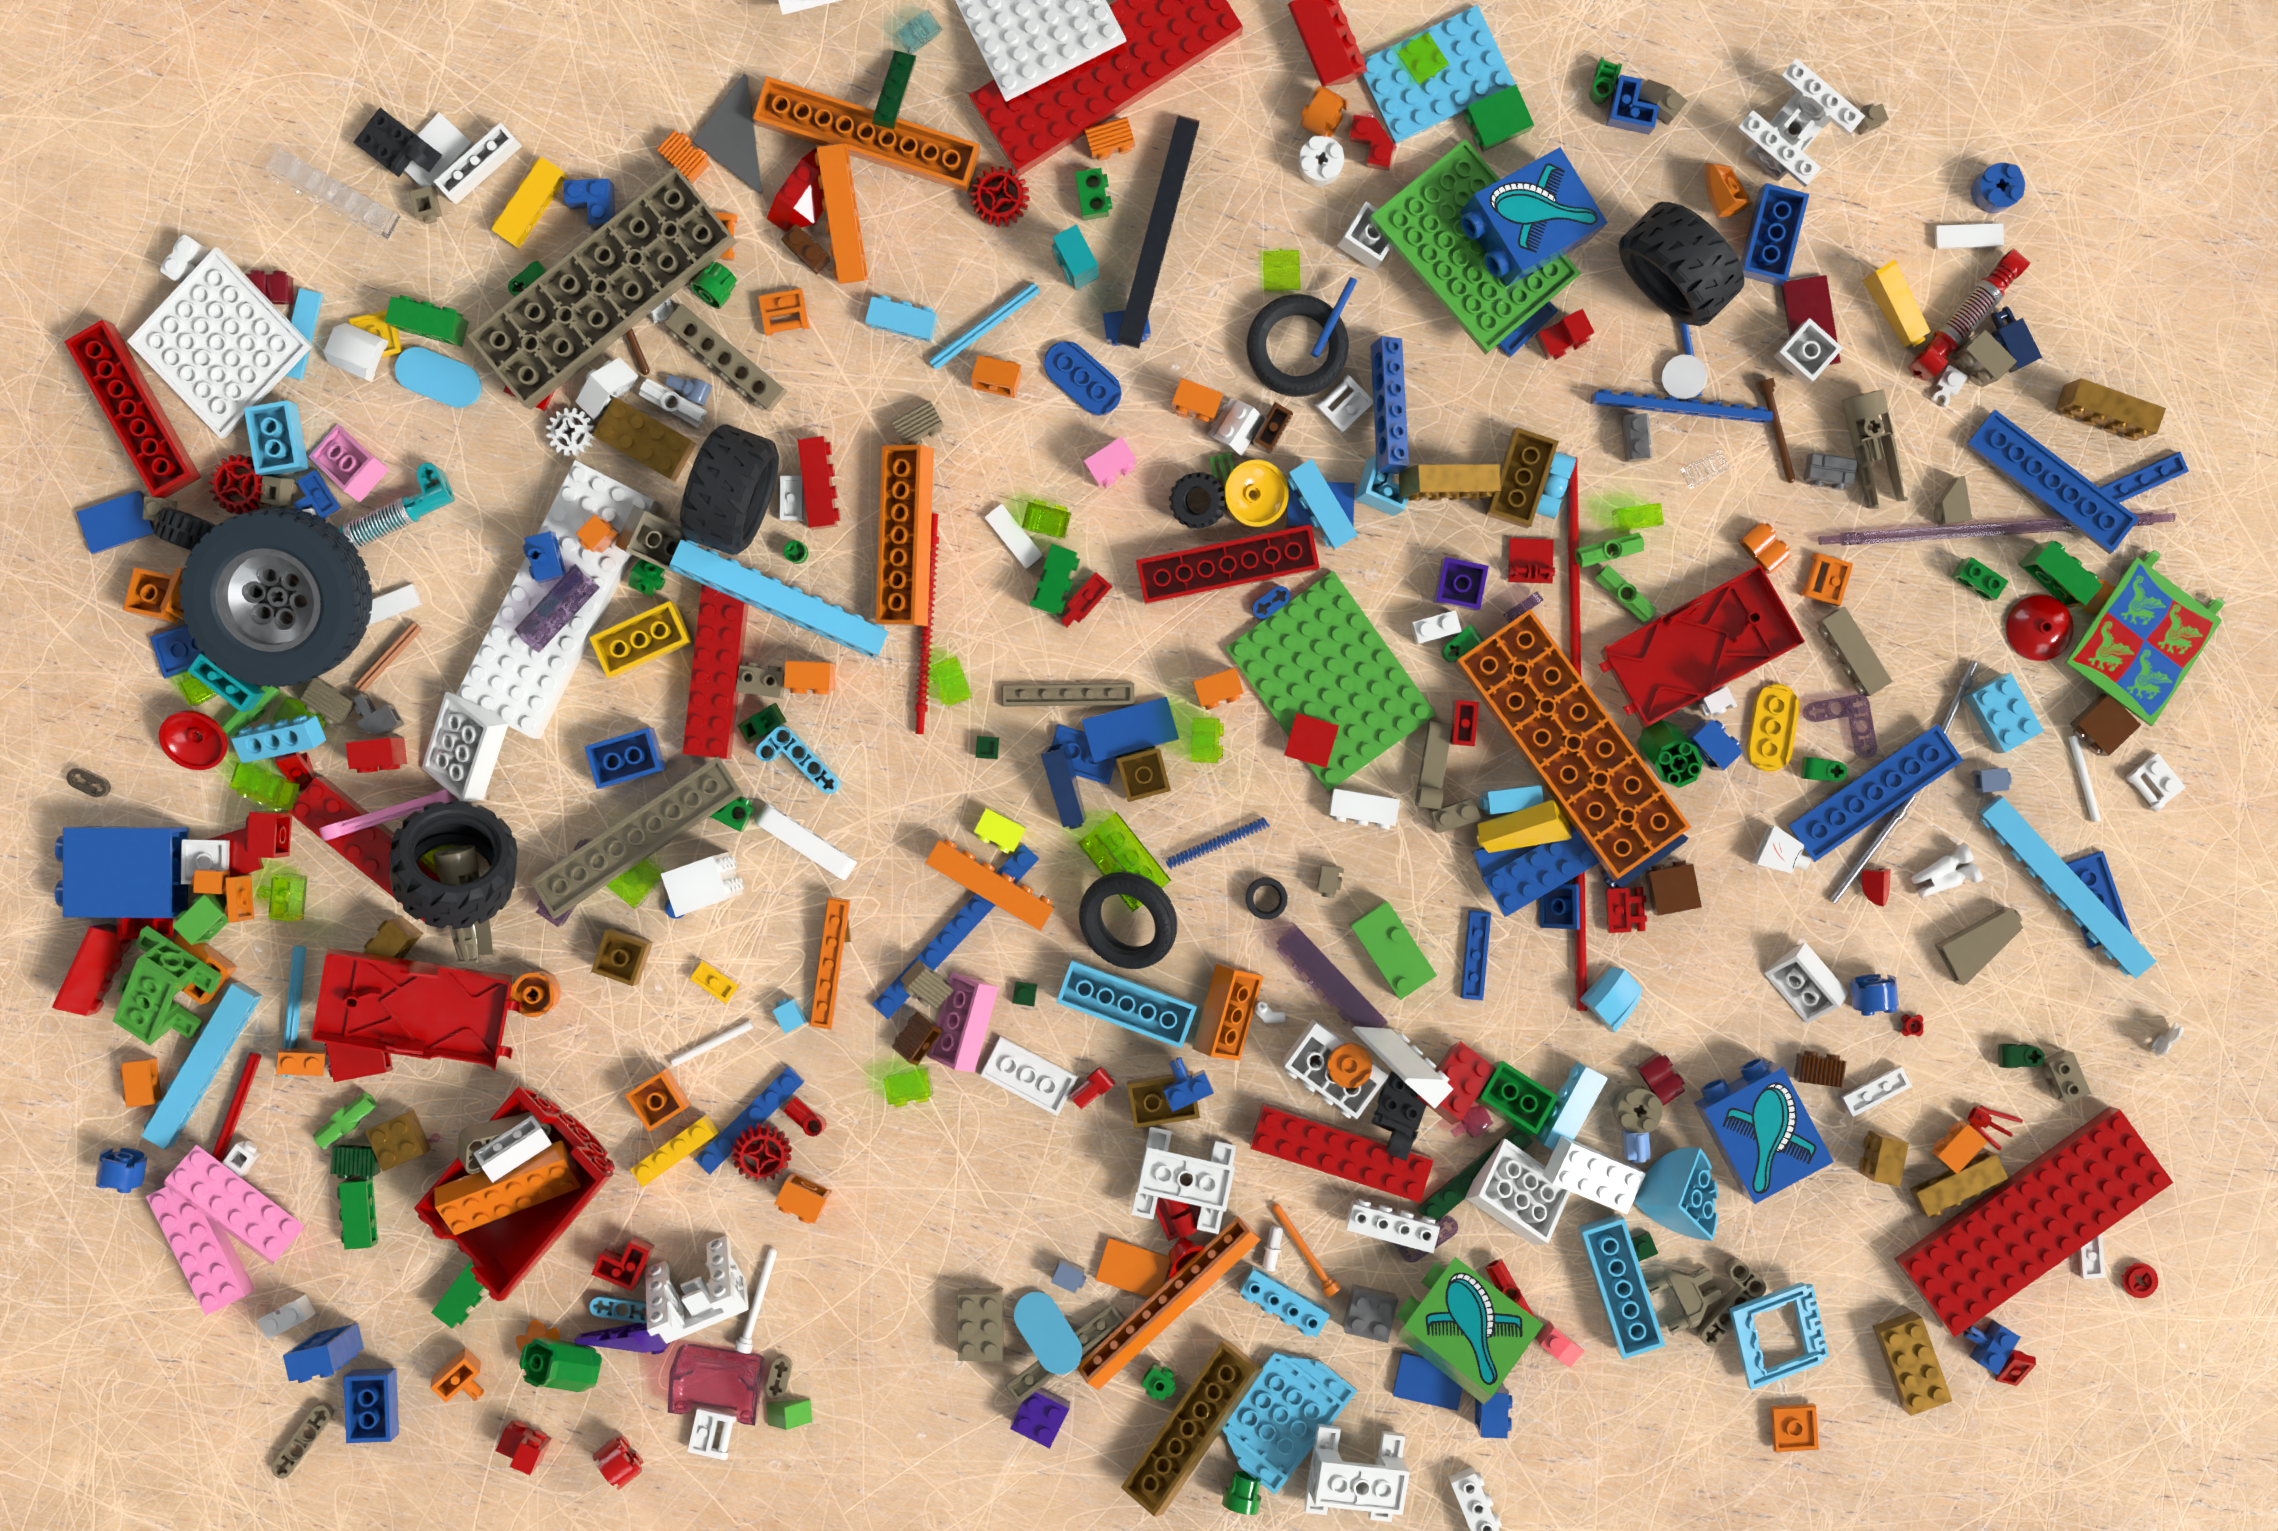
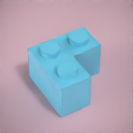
[1355,454,1408,517]

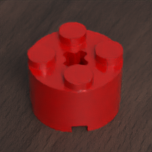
[593,1435,644,1490]

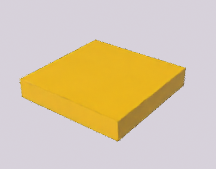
[348,310,403,358]

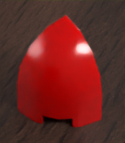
[1862,868,1891,907]

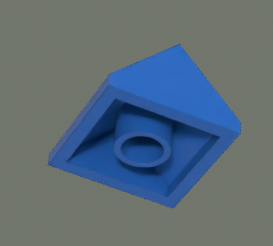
[1540,883,1580,930]

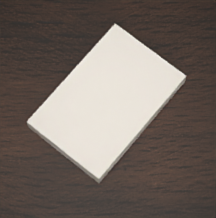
[404,112,473,188]

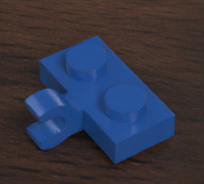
[293,469,342,519]

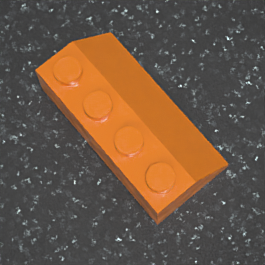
[1192,964,1264,1061]

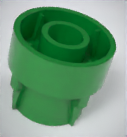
[690,261,737,309]
[1222,1471,1261,1515]

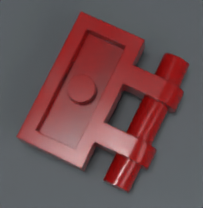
[1605,887,1647,933]

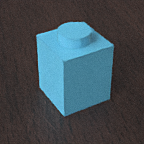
[772,997,807,1034]

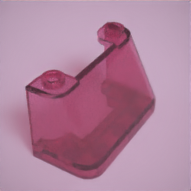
[667,1344,765,1426]

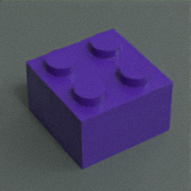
[1433,557,1489,611]
[1010,1387,1070,1449]

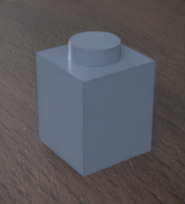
[1973,768,2012,793]
[1051,1258,1087,1293]

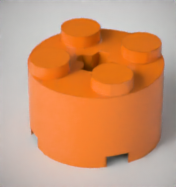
[1301,86,1349,137]
[510,970,561,1017]

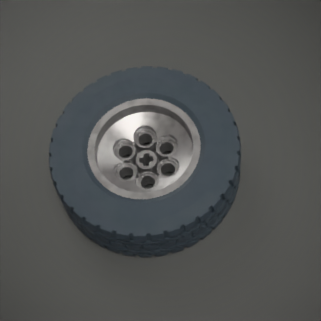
[180,507,373,687]

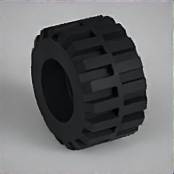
[1169,472,1227,529]
[153,507,216,551]

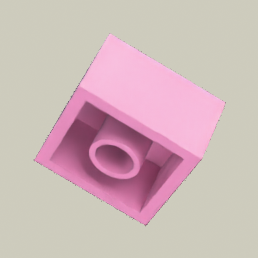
[1084,436,1136,489]

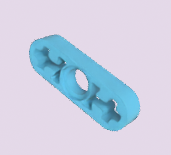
[590,1295,647,1324]

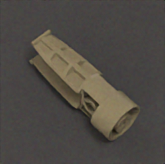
[1842,389,1908,509]
[433,845,496,965]

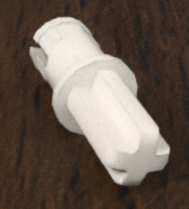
[1261,1226,1283,1271]

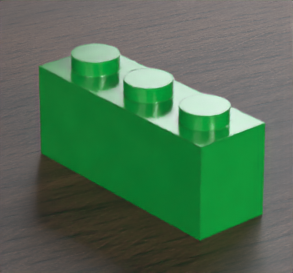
[337,1178,378,1250]
[431,1260,488,1329]

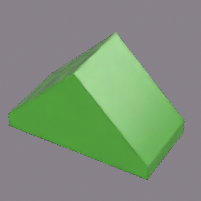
[766,1399,812,1430]

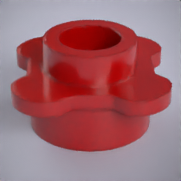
[1901,1014,1924,1037]

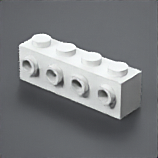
[434,122,522,204]
[1345,1199,1440,1253]
[1448,1467,1502,1531]

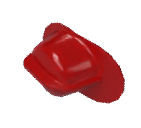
[1168,1237,1204,1280]

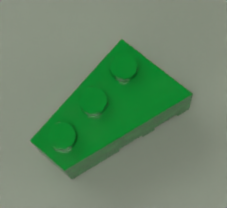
[1029,544,1080,617]

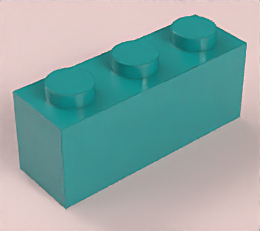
[188,652,265,712]

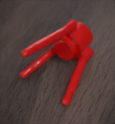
[1967,1105,2023,1150]

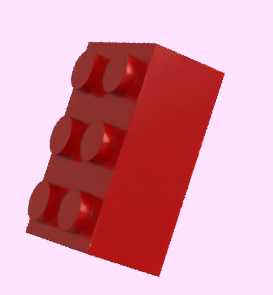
[1417,1041,1496,1125]

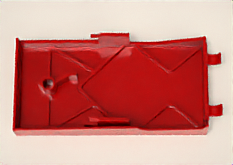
[1598,565,1805,729]
[311,948,522,1071]

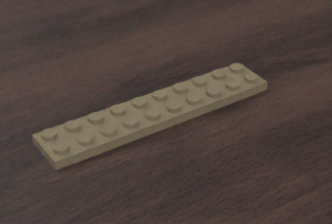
[530,757,743,919]

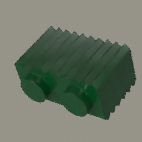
[330,1144,381,1180]

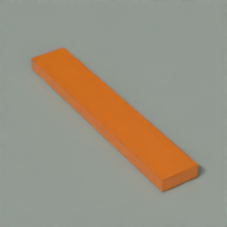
[809,896,851,1029]

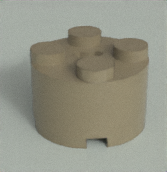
[1613,1085,1663,1133]

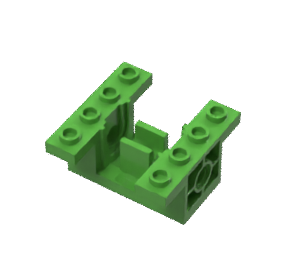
[113,926,222,1046]

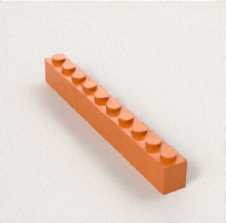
[1077,1216,1261,1390]

